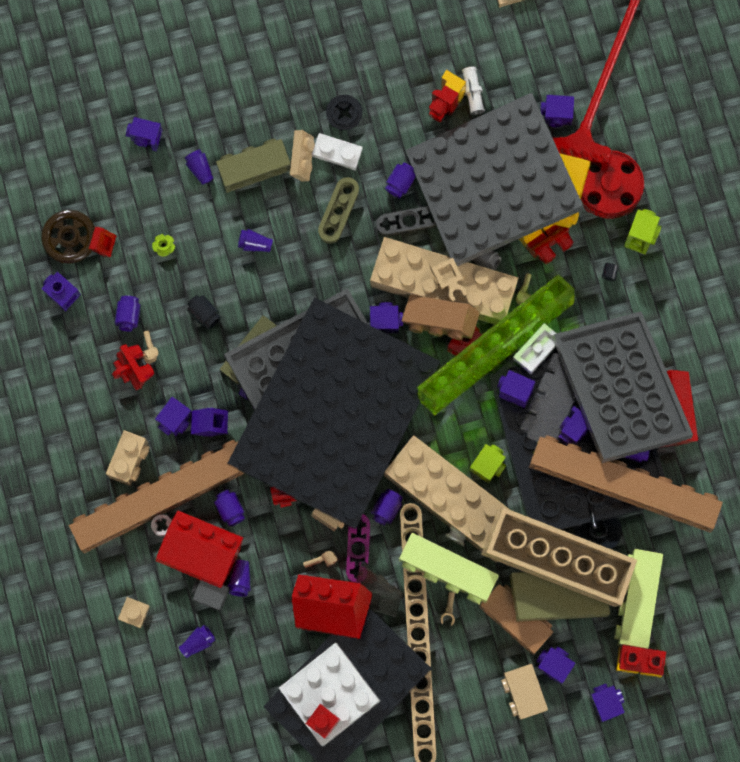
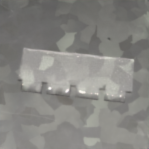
[520,353,576,442]

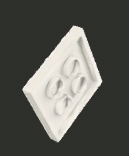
[279,643,380,746]

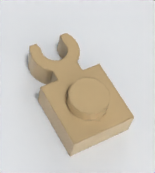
[431,258,467,302]

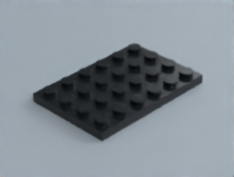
[263,607,432,762]

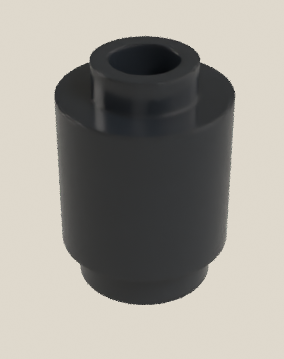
[187,295,221,330]

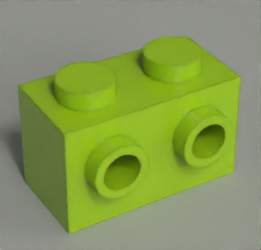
[624,209,662,255]

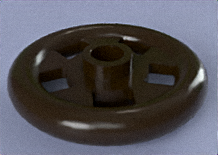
[41,210,95,264]

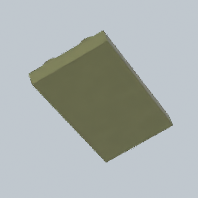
[509,572,610,622]

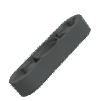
[376,206,437,237]

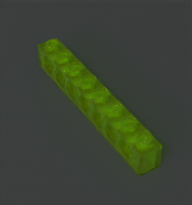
[417,274,574,416]

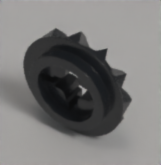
[326,95,363,131]

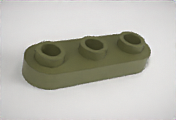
[318,177,359,244]

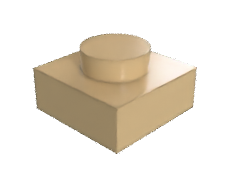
[118,597,150,628]

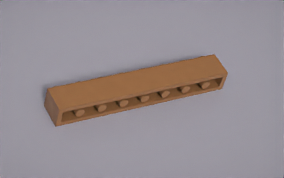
[529,436,723,533]
[69,440,245,554]

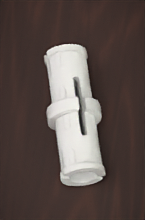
[462,67,485,115]

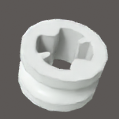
[151,514,172,537]
[445,526,466,546]

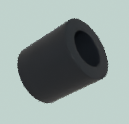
[601,263,619,281]

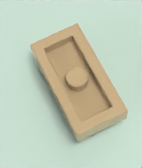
[290,130,315,182]

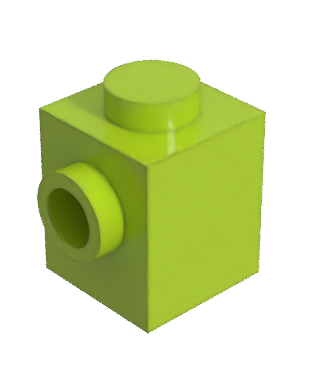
[469,444,507,484]

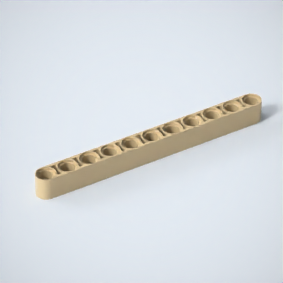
[400,503,436,762]

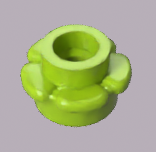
[152,234,175,257]

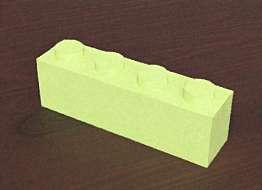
[399,533,499,605]
[614,549,663,649]

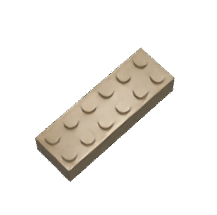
[370,237,518,327]
[384,435,510,563]
[481,507,637,607]

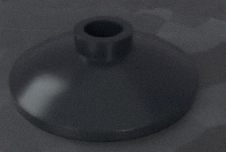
[574,517,622,550]

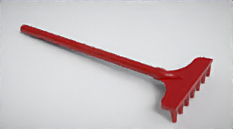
[552,0,640,164]

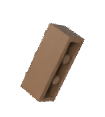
[402,295,480,340]
[479,584,553,655]

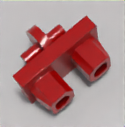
[112,344,154,390]

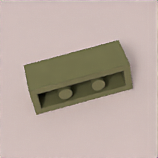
[216,139,291,193]

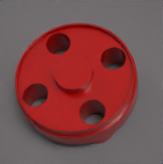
[580,150,644,219]

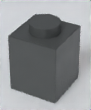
[191,580,229,612]

